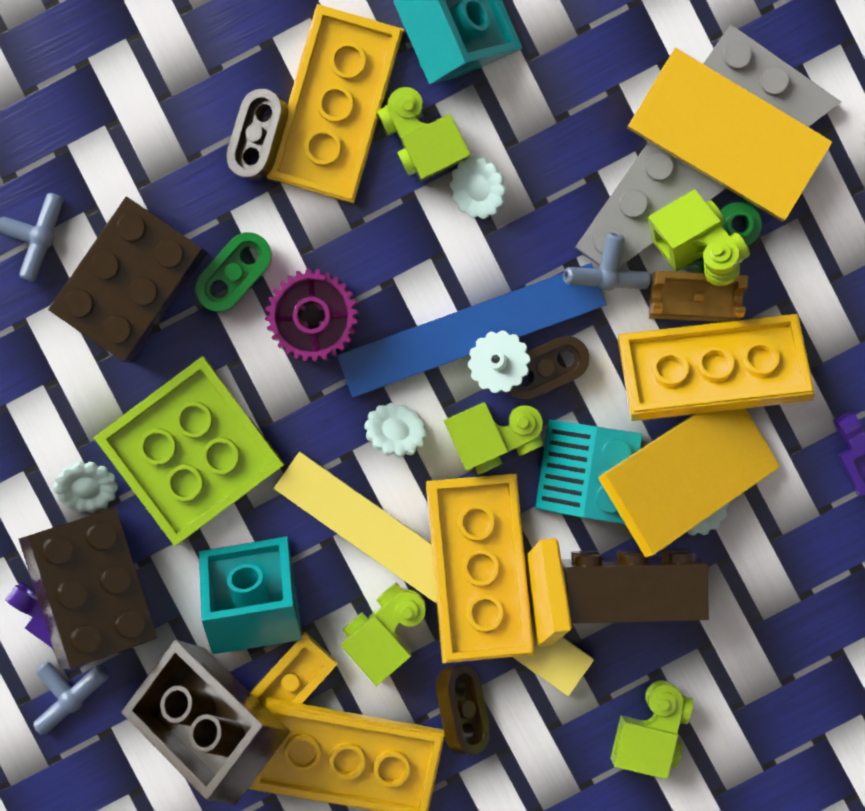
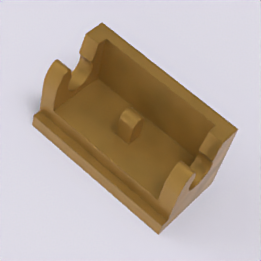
[648,271,748,322]

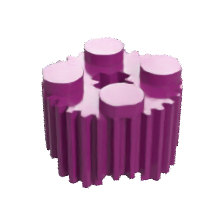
[265,269,360,362]

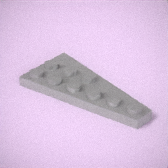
[574,25,841,267]

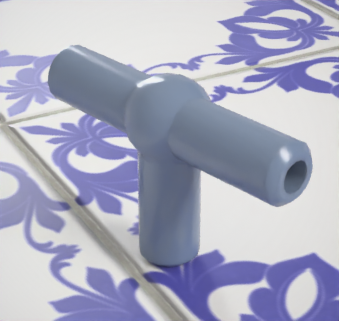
[0,193,64,282]
[563,233,651,291]
[33,662,108,735]

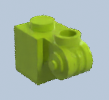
[377,87,471,182]
[648,189,750,286]
[443,402,544,474]
[340,582,426,687]
[610,680,693,780]

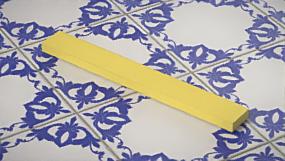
[273,451,594,697]

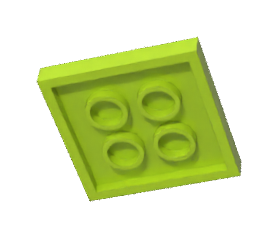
[93,356,285,546]

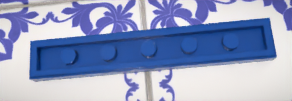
[337,263,607,398]

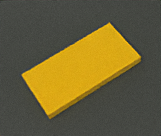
[267,4,404,204]
[627,47,832,222]
[618,314,815,421]
[598,408,780,558]
[426,474,534,663]
[249,698,445,811]

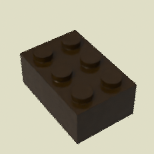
[48,196,208,363]
[18,508,158,669]
[561,548,709,624]
[121,640,291,805]

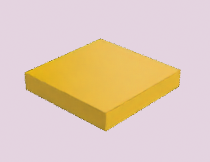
[525,538,572,647]

